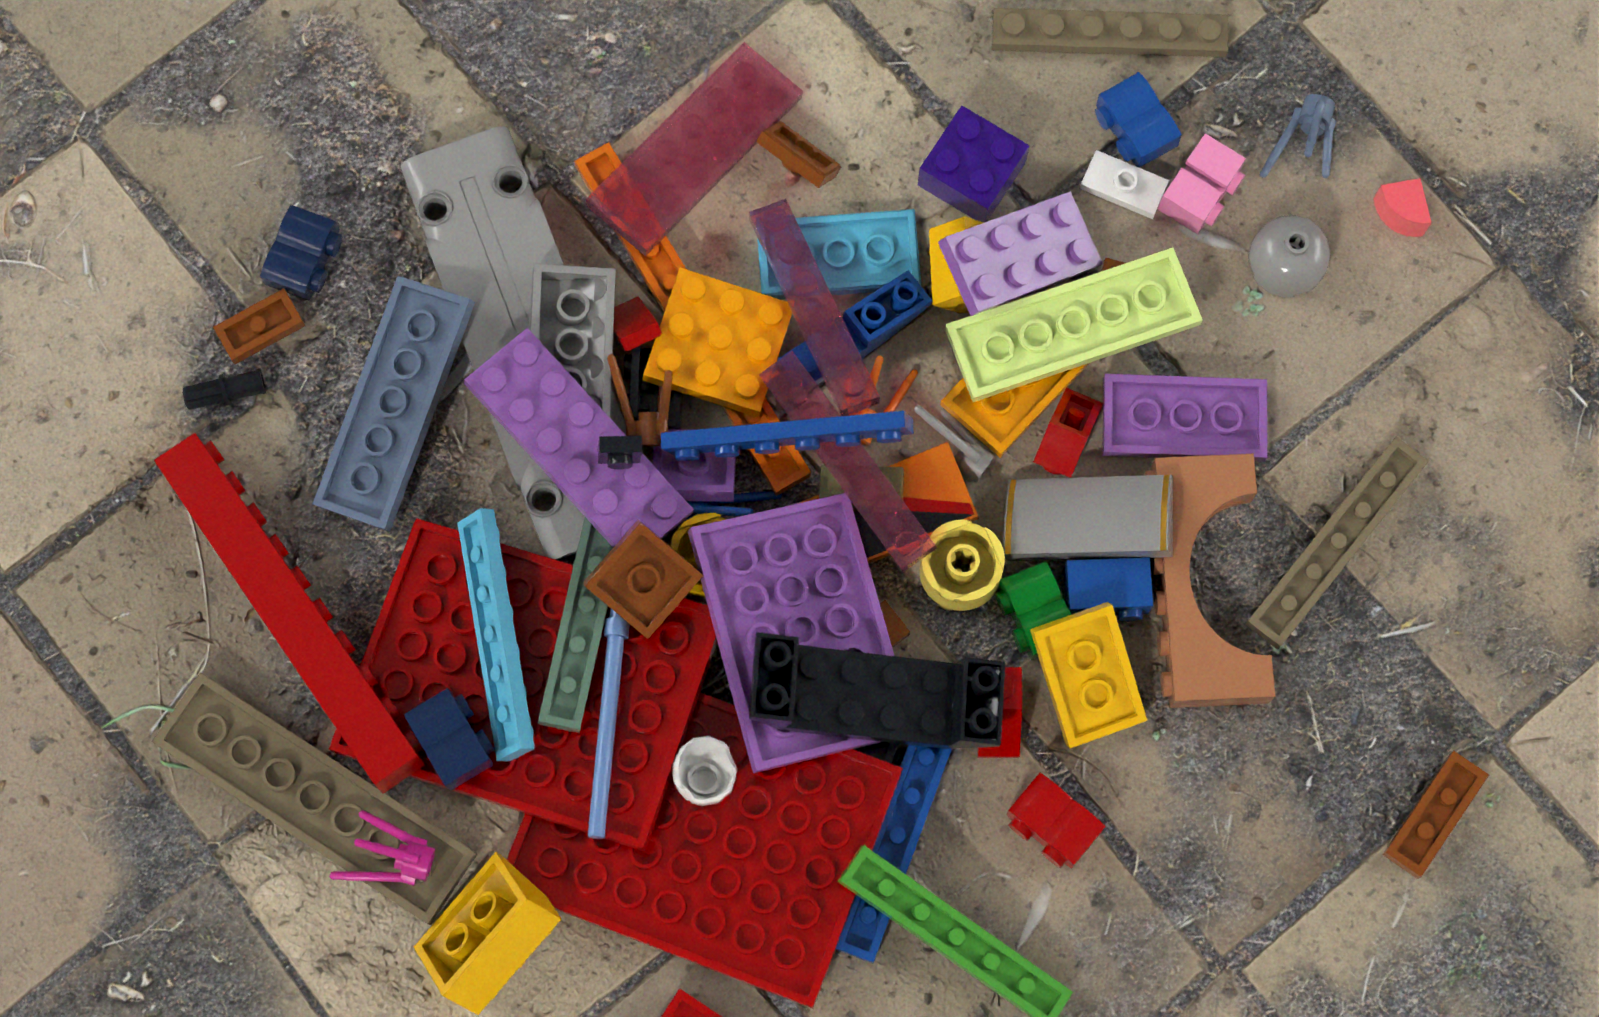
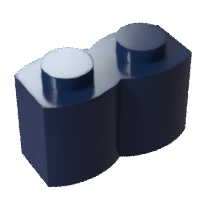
[260,205,342,301]
[404,688,495,791]

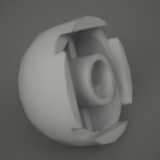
[1248,215,1331,298]

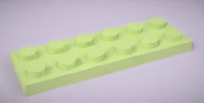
[945,247,1203,402]

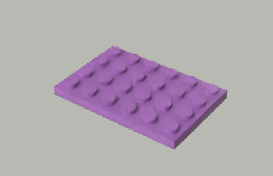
[688,492,894,774]

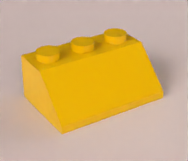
[413,852,561,1015]

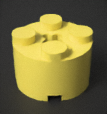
[919,519,1005,611]

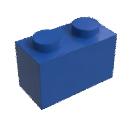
[1063,557,1153,622]

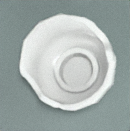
[672,736,737,806]

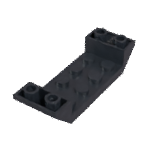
[749,632,1005,749]

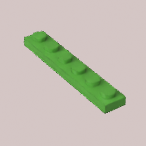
[837,845,1073,1017]

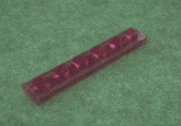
[749,199,880,416]
[759,351,937,572]

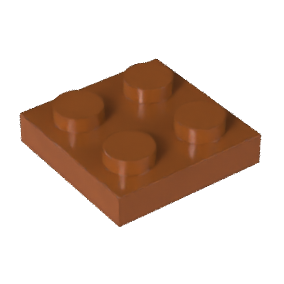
[583,519,703,639]

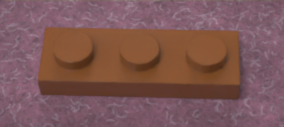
[1382,751,1489,879]

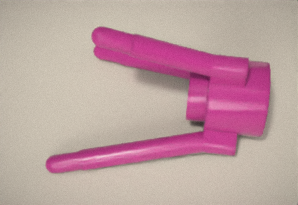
[330,810,436,886]

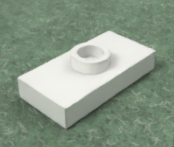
[1080,150,1169,219]

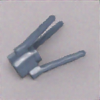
[1260,94,1336,178]

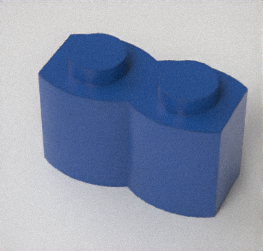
[1095,72,1181,168]

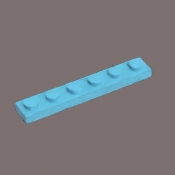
[457,508,535,761]

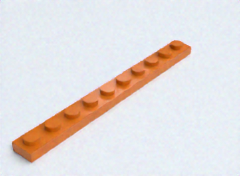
[574,142,811,496]

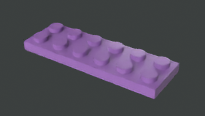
[464,328,694,547]

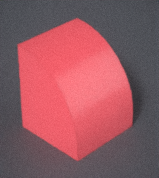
[1373,178,1432,237]

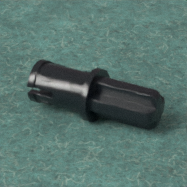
[183,368,266,410]

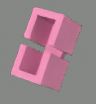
[1158,133,1246,234]

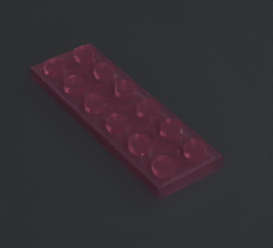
[585,42,803,256]

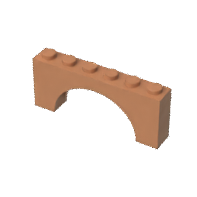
[1145,453,1275,708]

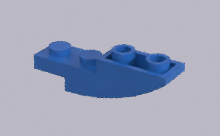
[776,270,932,396]

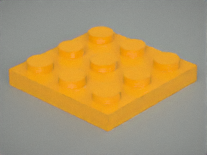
[642,267,795,418]

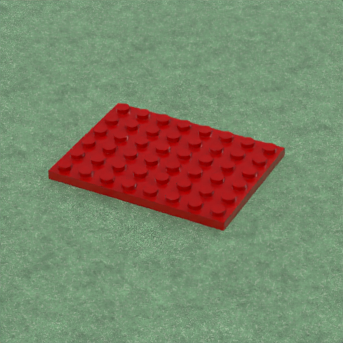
[329,518,717,851]
[506,693,903,1009]

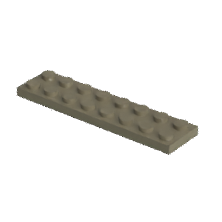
[152,672,477,926]

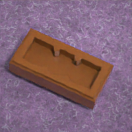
[756,121,841,188]

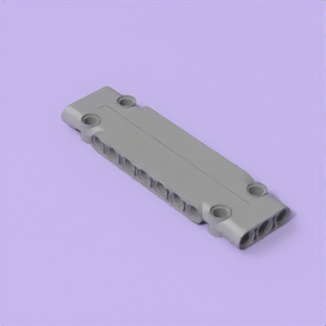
[400,126,626,563]

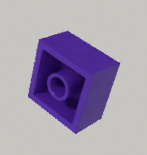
[917,105,1030,223]

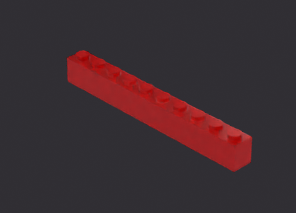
[154,433,425,794]

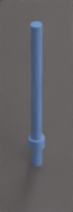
[587,608,630,839]

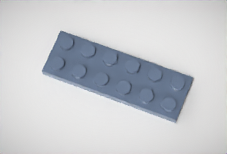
[312,276,475,532]

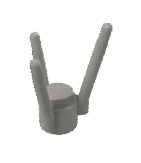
[899,405,995,483]

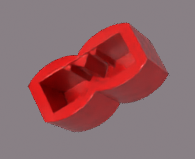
[1007,773,1106,869]

